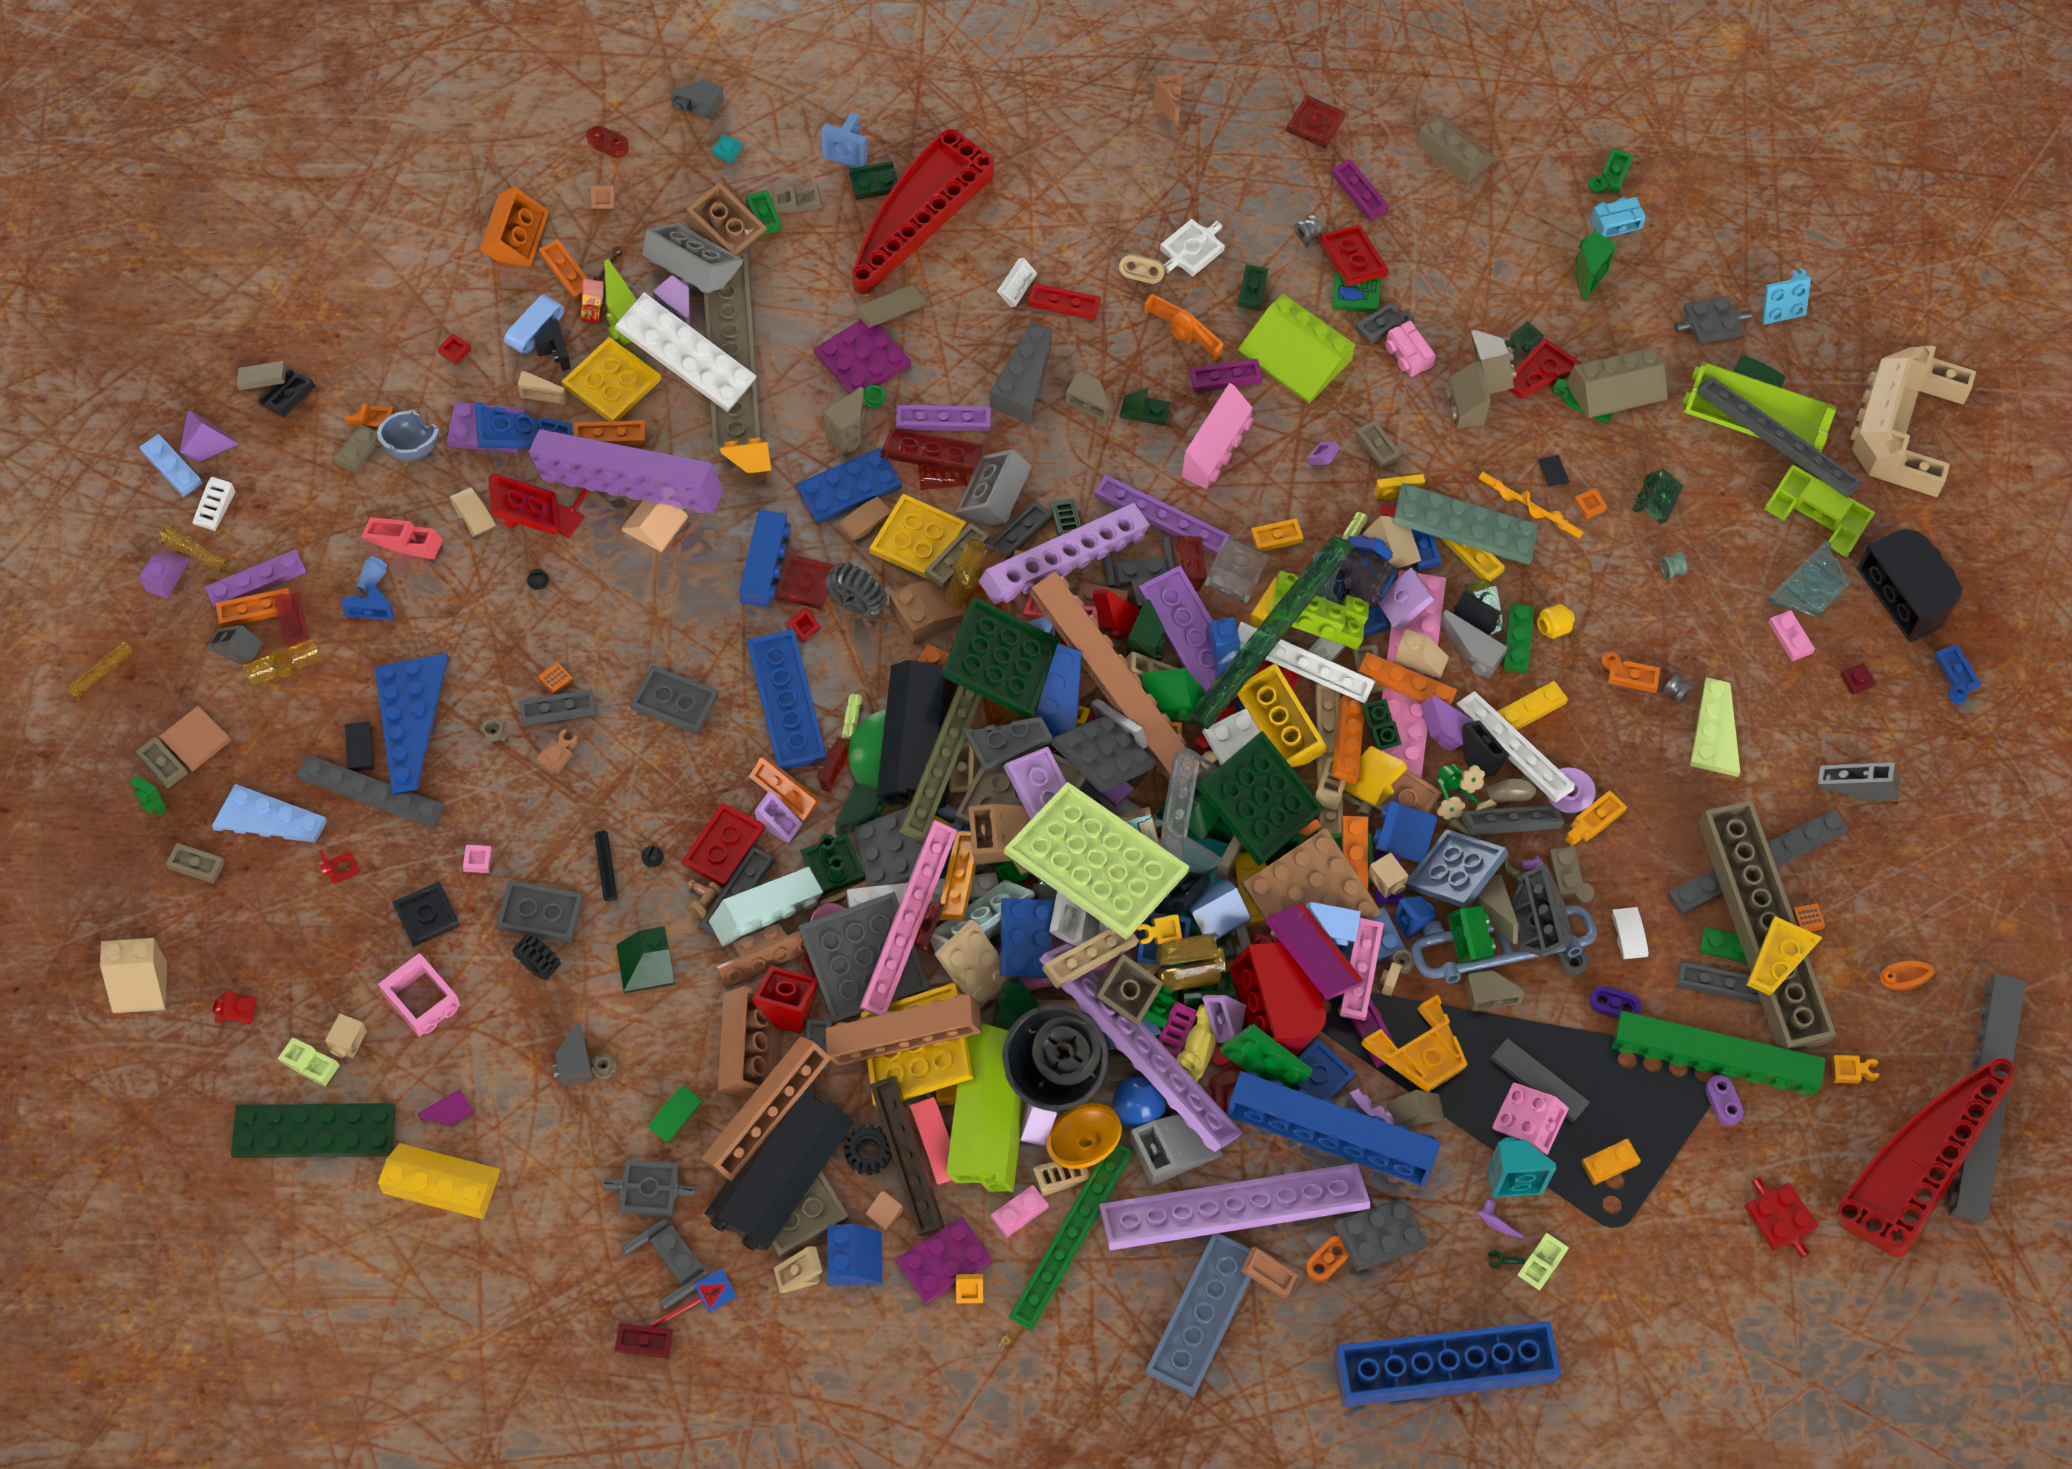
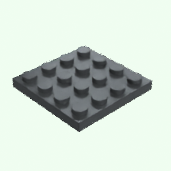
[798,892,930,1023]

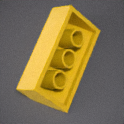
[1233,663,1328,767]
[378,1143,501,1219]

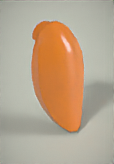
[1880,961,1935,991]

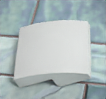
[1049,891,1100,946]

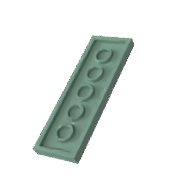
[1393,483,1538,565]

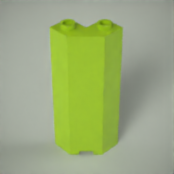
[1682,362,1837,452]
[946,1023,1024,1192]

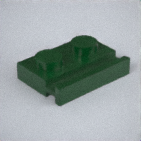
[849,161,898,200]

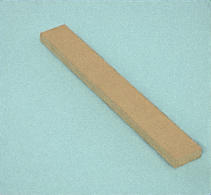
[1315,683,1343,833]

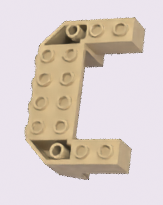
[1850,345,1976,497]

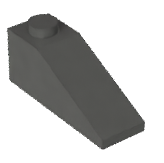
[1818,762,1900,801]

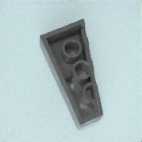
[990,322,1052,424]

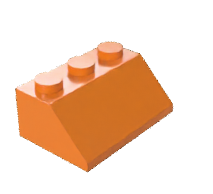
[480,186,549,267]

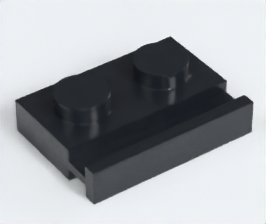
[258,369,316,418]

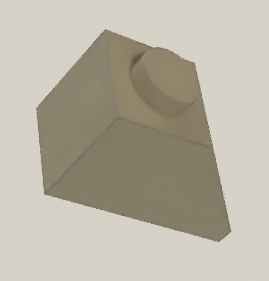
[1065,371,1110,422]
[1464,969,1525,1011]

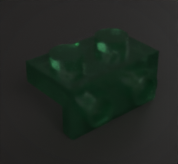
[1632,469,1683,524]

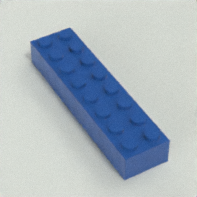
[1227,1071,1441,1188]
[1334,1321,1561,1407]

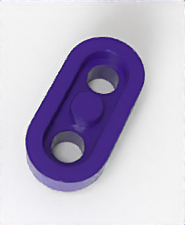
[1589,986,1641,1019]

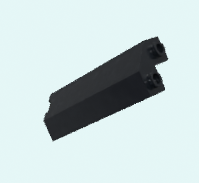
[876,660,958,809]
[704,1089,854,1251]

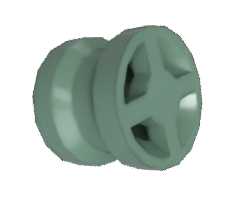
[1659,551,1687,580]

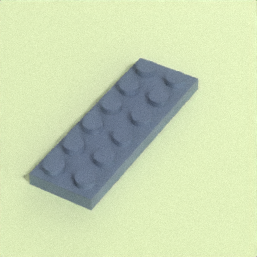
[1145,1233,1251,1398]

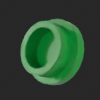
[864,385,886,408]

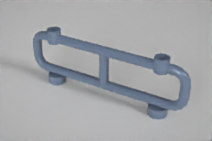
[1411,903,1597,984]

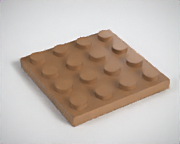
[1241,828,1382,942]

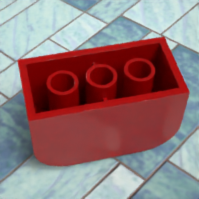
[1230,942,1326,1056]

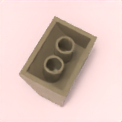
[1417,117,1497,185]

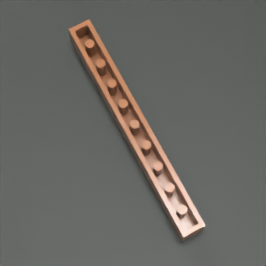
[1029,571,1202,790]

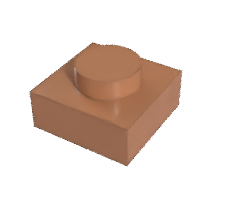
[591,184,615,209]

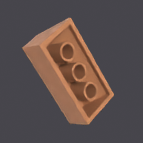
[718,986,781,1098]

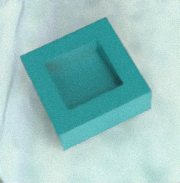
[712,134,743,164]

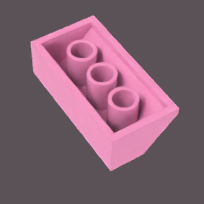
[1182,383,1254,489]

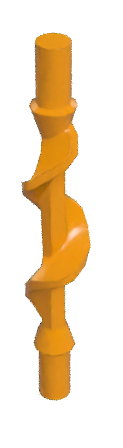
[1478,471,1584,539]

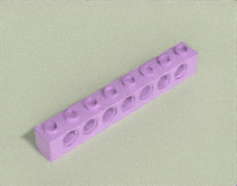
[979,503,1150,605]

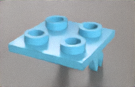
[1762,268,1811,325]

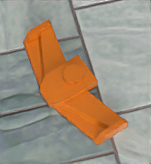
[1144,294,1224,362]

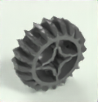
[825,562,888,619]

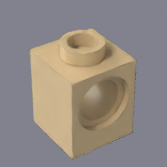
[1368,852,1409,898]
[325,1013,367,1059]

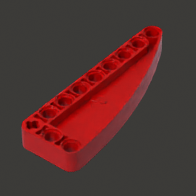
[852,129,994,294]
[1838,1058,2014,1257]

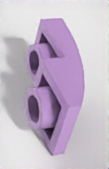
[1347,1088,1395,1125]

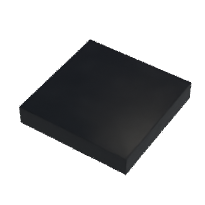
[392,881,460,947]

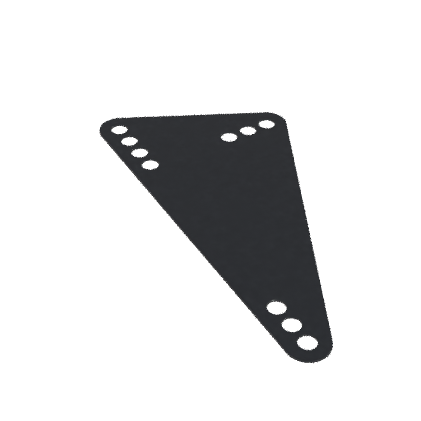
[1319,991,1723,1228]

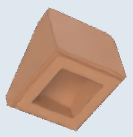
[866,1190,903,1231]

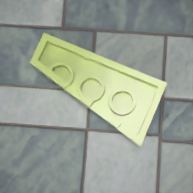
[1690,677,1740,777]

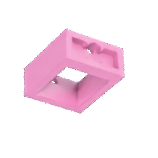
[378,953,460,1037]

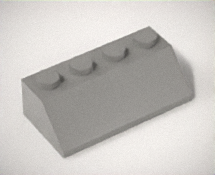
[642,223,743,293]

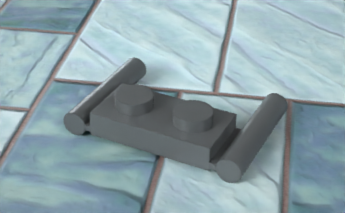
[1103,536,1176,588]
[621,1217,708,1310]

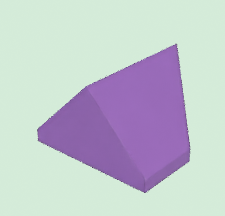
[180,411,239,462]

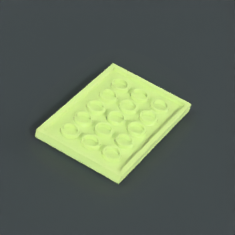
[1004,782,1190,940]

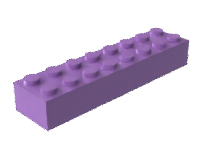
[528,429,724,514]

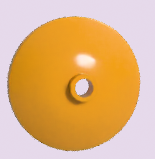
[1046,1103,1122,1169]

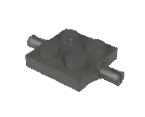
[1674,297,1752,344]
[603,1159,695,1217]

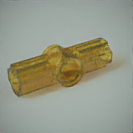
[945,539,988,607]
[243,639,322,686]

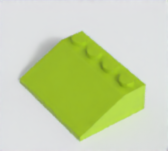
[1237,293,1355,404]

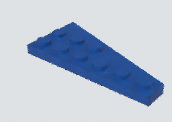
[374,653,449,794]

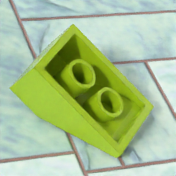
[604,259,637,346]

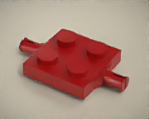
[1744,1176,1819,1259]

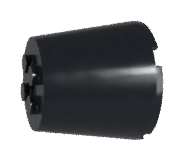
[1002,1004,1108,1111]

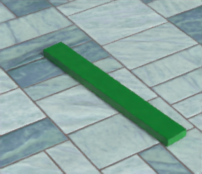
[1009,1143,1134,1331]

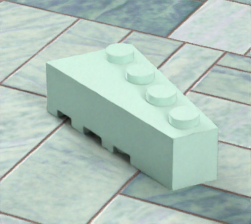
[709,867,823,947]

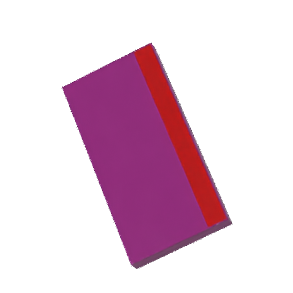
[1265,902,1364,1000]

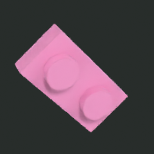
[1768,610,1815,661]
[991,1185,1049,1238]

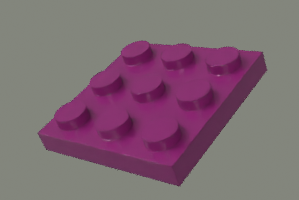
[814,319,911,394]

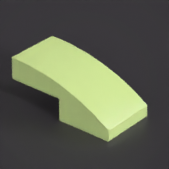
[278,1037,340,1087]
[1517,1233,1569,1291]

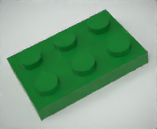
[1220,1024,1313,1089]

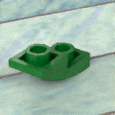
[1143,978,1180,1028]
[647,1085,704,1143]

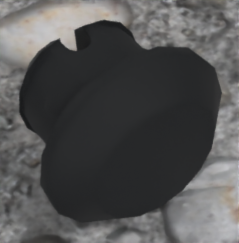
[527,569,549,590]
[641,845,664,868]

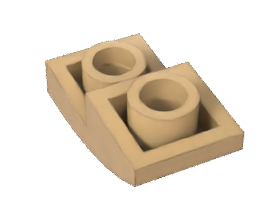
[449,487,496,537]

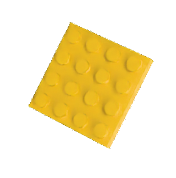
[861,982,973,1108]

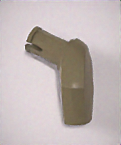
[1487,774,1537,803]

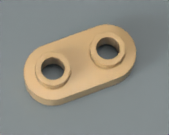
[1119,254,1165,284]

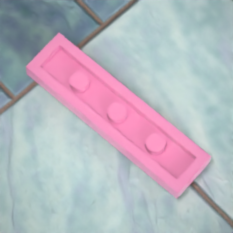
[1340,918,1384,1021]

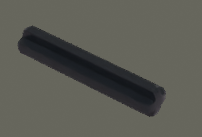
[594,830,617,902]

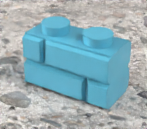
[1590,197,1645,238]

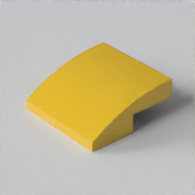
[1343,746,1408,808]

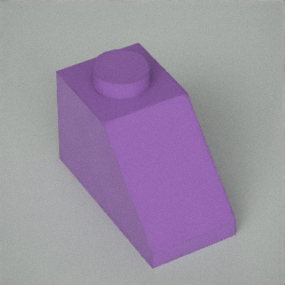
[140,550,190,599]
[1421,695,1473,751]

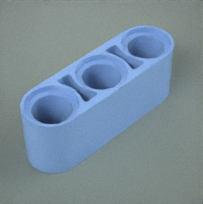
[504,294,565,355]

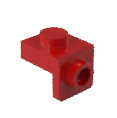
[212,991,256,1024]

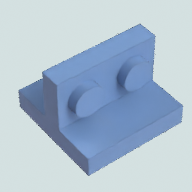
[821,112,867,168]

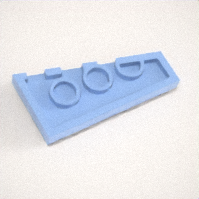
[212,784,327,843]

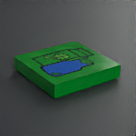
[1332,269,1381,313]

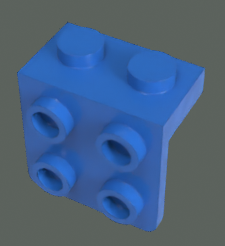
[1373,801,1437,863]

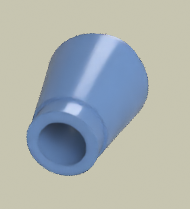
[356,556,387,594]

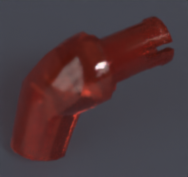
[1208,1065,1247,1114]

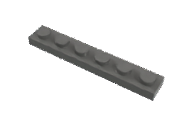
[297,755,445,829]

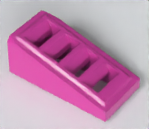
[1158,1002,1197,1060]

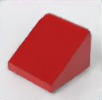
[784,607,821,641]

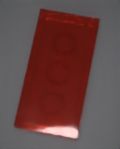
[880,427,983,476]

